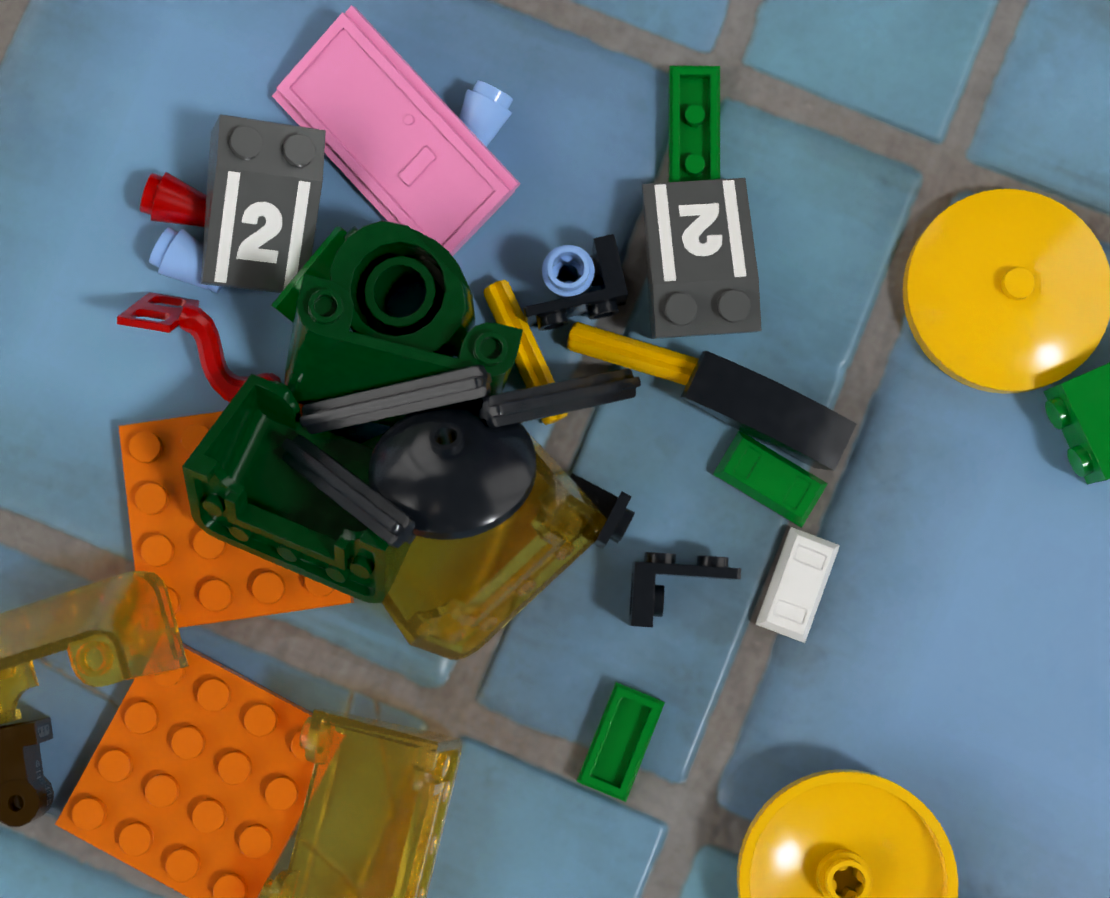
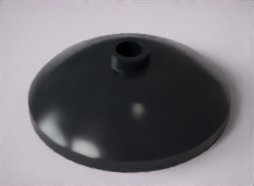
[368,401,537,540]

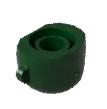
[330,220,476,358]

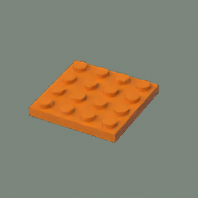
[118,403,354,633]
[55,634,347,898]

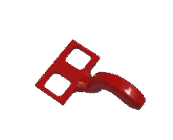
[117,292,282,402]

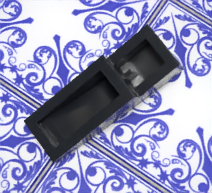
[681,351,857,471]

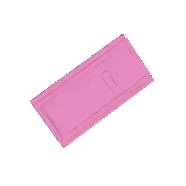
[272,5,521,256]

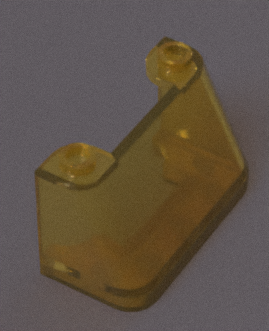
[381,431,607,660]
[0,571,189,725]
[259,708,462,898]

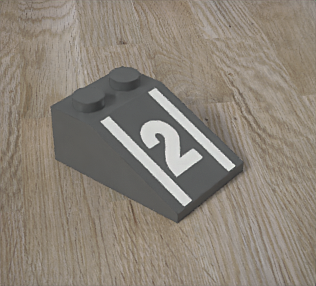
[201,114,326,293]
[642,178,762,339]

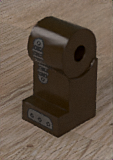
[0,717,54,827]

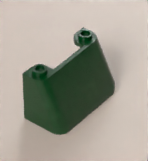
[284,274,523,427]
[182,374,411,603]

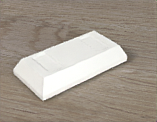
[755,527,840,643]

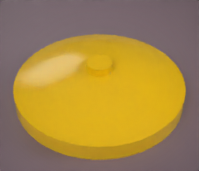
[902,189,1110,394]
[737,769,958,898]

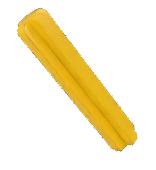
[483,280,568,425]
[567,322,699,386]

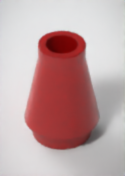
[140,172,207,228]

